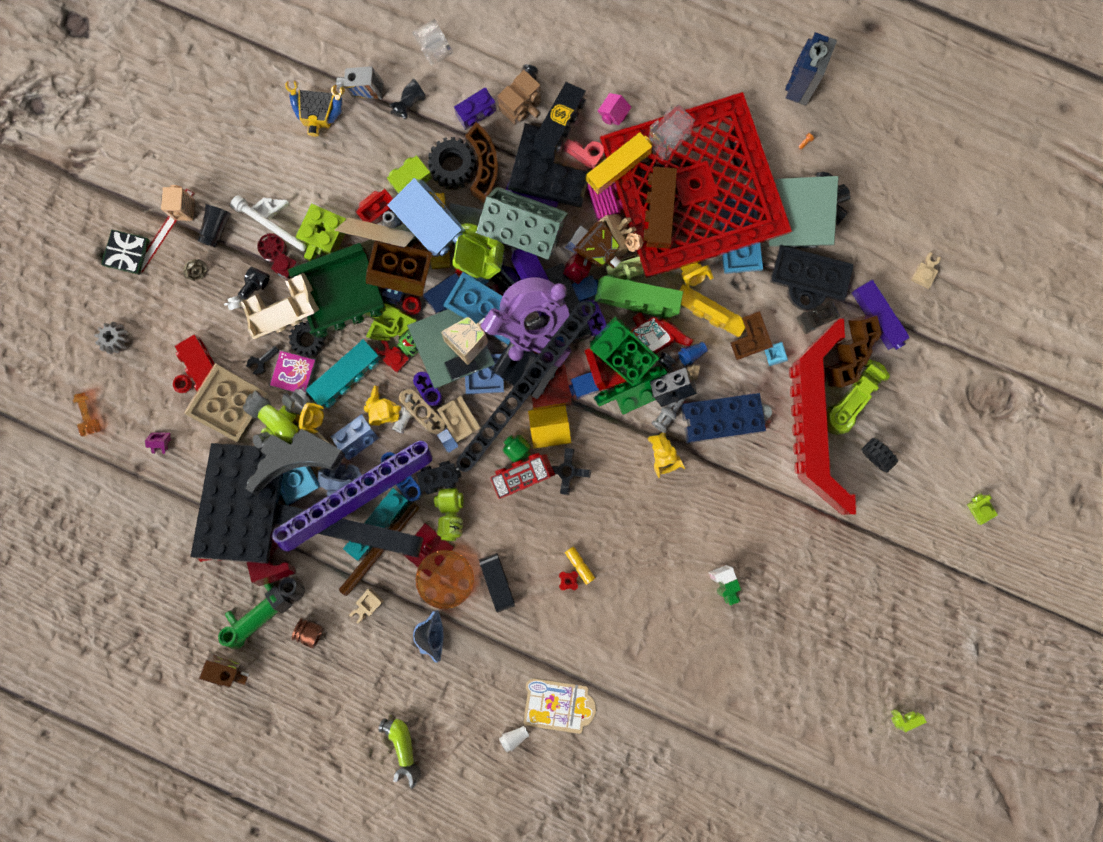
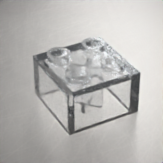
[649,104,695,160]

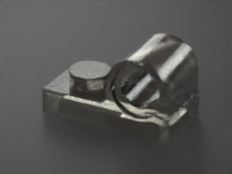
[796,300,841,334]

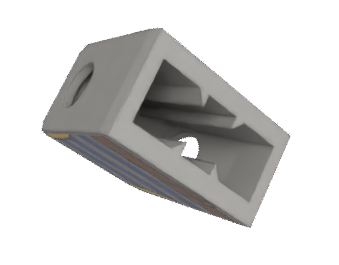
[336,67,384,99]

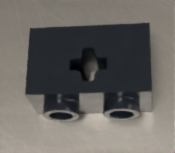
[650,367,697,407]

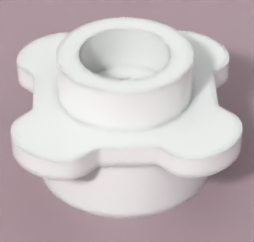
[224,296,243,310]

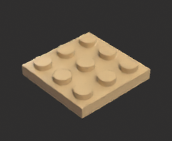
[184,363,267,442]

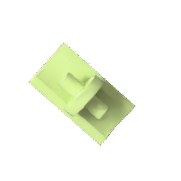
[606,255,644,280]

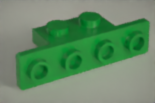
[593,366,668,415]

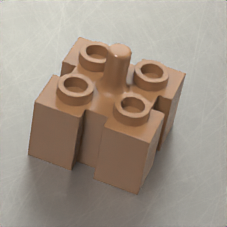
[497,70,541,125]

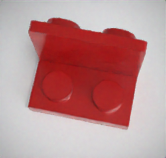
[584,348,626,391]

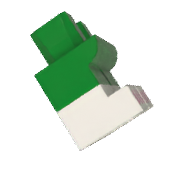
[709,565,741,606]

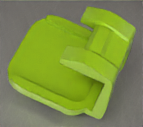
[453,234,505,280]

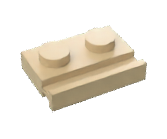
[437,396,480,443]

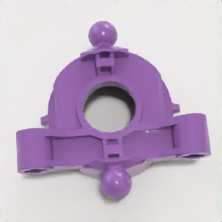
[481,278,571,367]

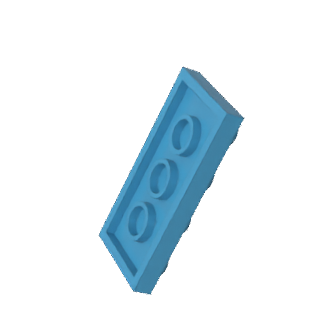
[717,195,763,274]
[443,272,510,345]

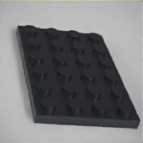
[190,443,283,564]

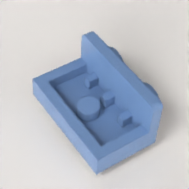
[330,414,379,460]

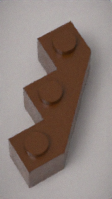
[825,315,881,388]

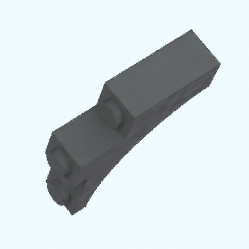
[245,428,345,496]

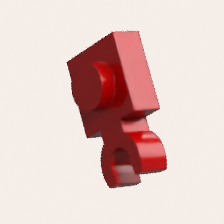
[375,340,410,373]

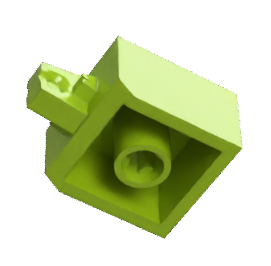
[295,203,346,261]

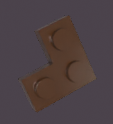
[730,311,773,360]

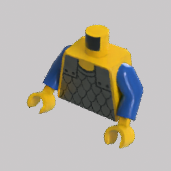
[285,80,345,137]

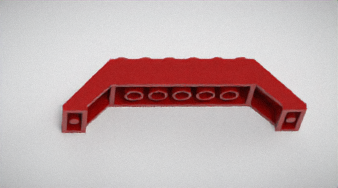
[789,319,857,515]

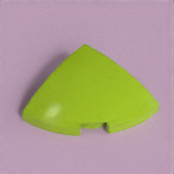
[366,301,417,341]

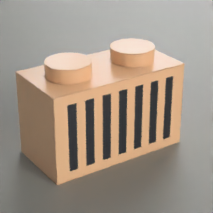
[161,185,195,221]

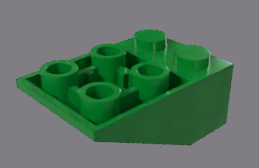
[590,316,659,386]

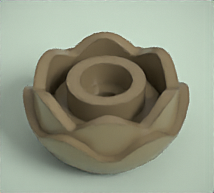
[183,259,207,281]

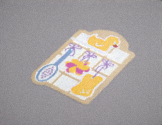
[524,679,596,734]

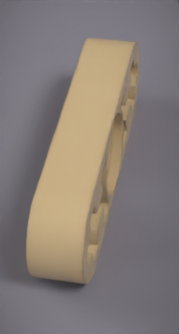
[399,389,445,434]

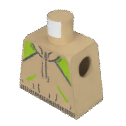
[441,317,488,365]

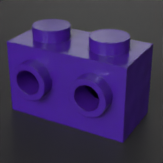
[454,87,497,130]

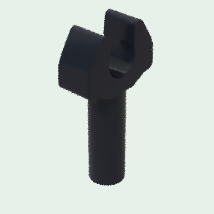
[246,345,280,375]

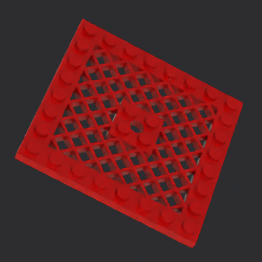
[600,92,792,278]

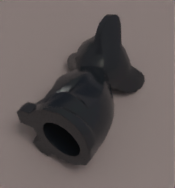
[390,79,426,120]

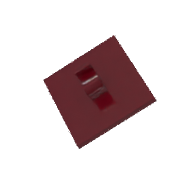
[402,523,454,577]

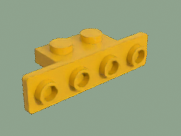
[679,284,745,337]

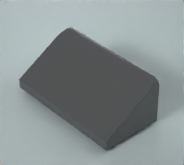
[449,203,483,226]

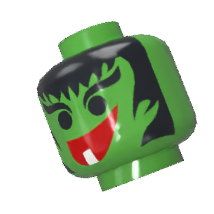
[397,329,419,356]

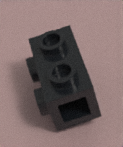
[416,461,462,495]

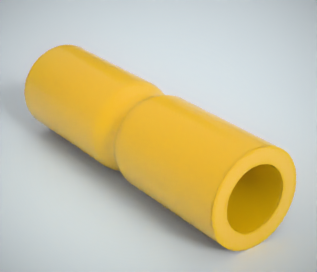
[564,546,595,585]

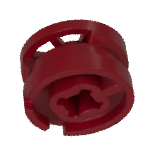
[257,233,287,263]

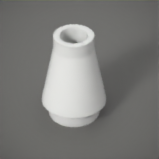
[499,726,529,753]

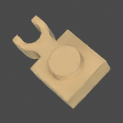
[911,252,941,289]
[349,588,384,624]

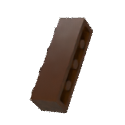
[643,167,677,249]

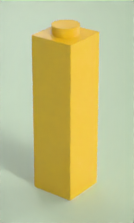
[586,133,652,195]

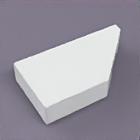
[251,198,289,220]

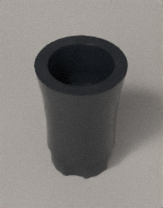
[198,204,232,248]

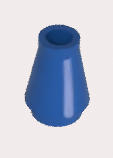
[678,342,708,366]

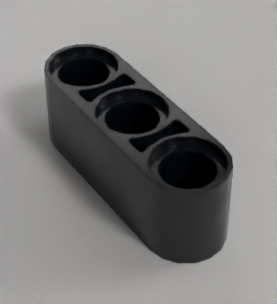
[479,553,515,613]

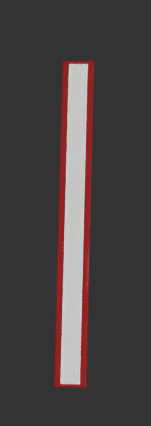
[141,189,194,273]

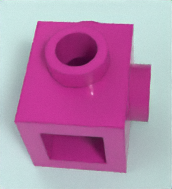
[597,93,631,125]

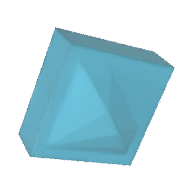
[764,342,788,366]

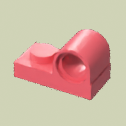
[564,138,604,170]

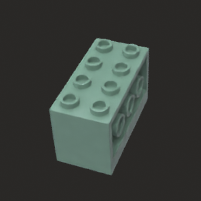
[476,187,568,259]

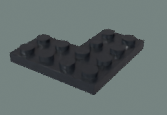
[508,123,589,208]

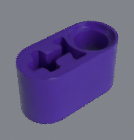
[582,300,606,337]
[413,372,443,407]

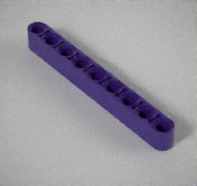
[273,441,433,551]

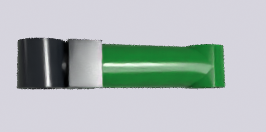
[218,577,305,650]

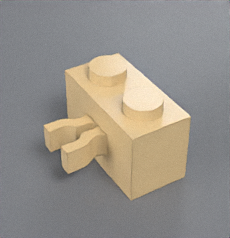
[599,214,636,257]

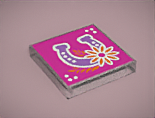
[269,350,317,394]

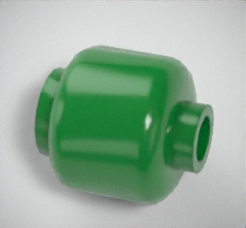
[502,434,531,463]

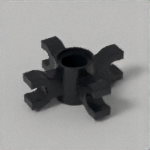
[552,448,591,495]

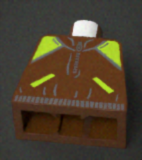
[573,221,621,269]
[199,654,249,688]

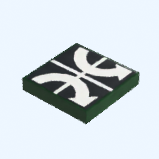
[101,229,150,275]

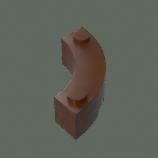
[465,122,499,204]

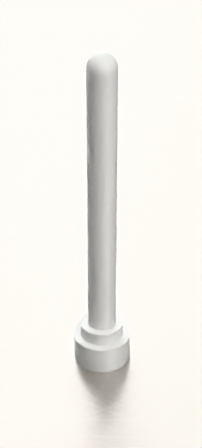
[230,195,306,251]

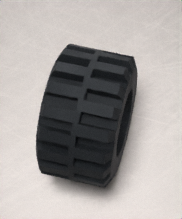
[428,137,477,190]

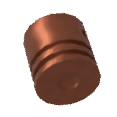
[291,618,323,649]

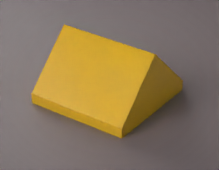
[528,405,571,449]

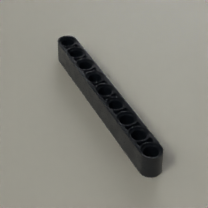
[275,504,424,558]

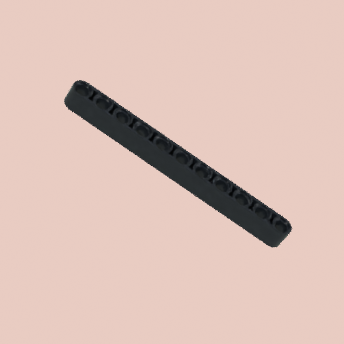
[456,300,595,472]

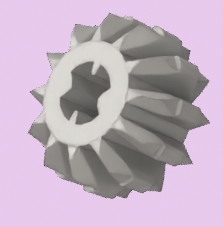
[94,322,129,354]

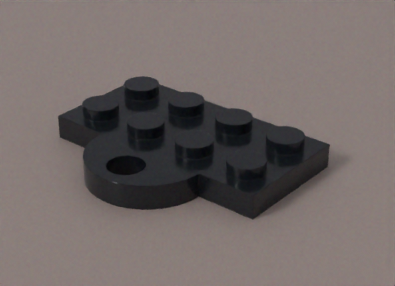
[770,245,854,311]

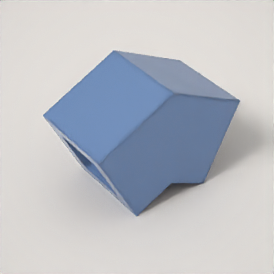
[437,429,458,453]

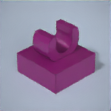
[145,432,171,454]

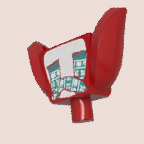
[632,312,694,354]

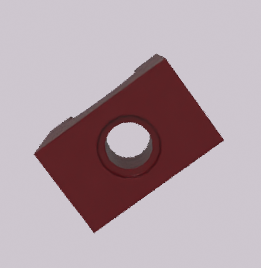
[246,537,297,586]

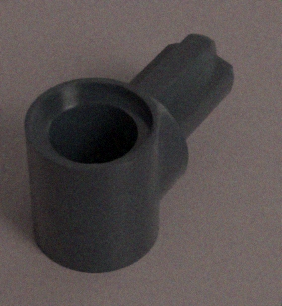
[238,266,270,300]

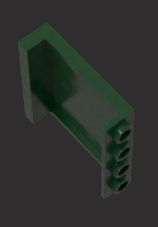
[288,243,387,338]

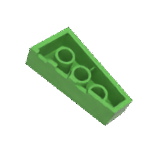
[595,274,683,319]

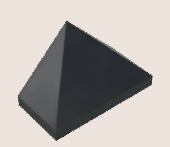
[491,265,521,293]

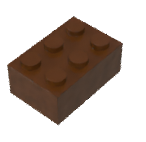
[366,240,432,297]

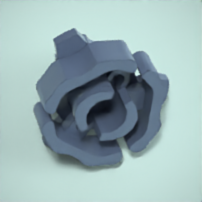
[318,463,361,506]

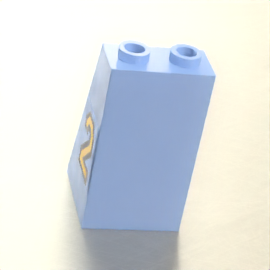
[388,178,465,257]

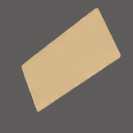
[335,218,415,247]

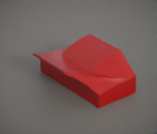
[355,189,393,224]

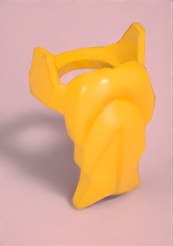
[680,262,714,290]
[294,402,324,434]
[648,432,685,478]

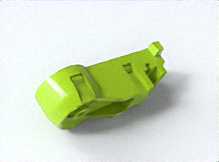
[826,359,890,435]

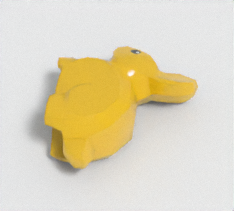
[364,385,401,426]

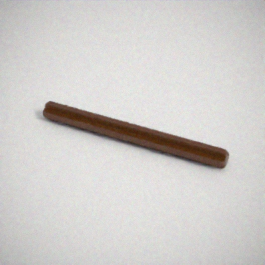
[339,502,419,596]

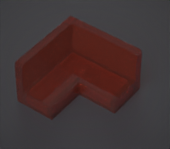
[532,364,571,410]

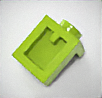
[967,494,998,525]
[891,710,927,732]

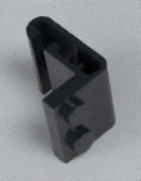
[491,342,558,399]

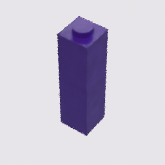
[511,249,549,317]
[851,279,910,350]

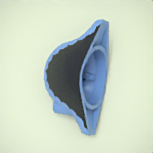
[413,610,443,663]

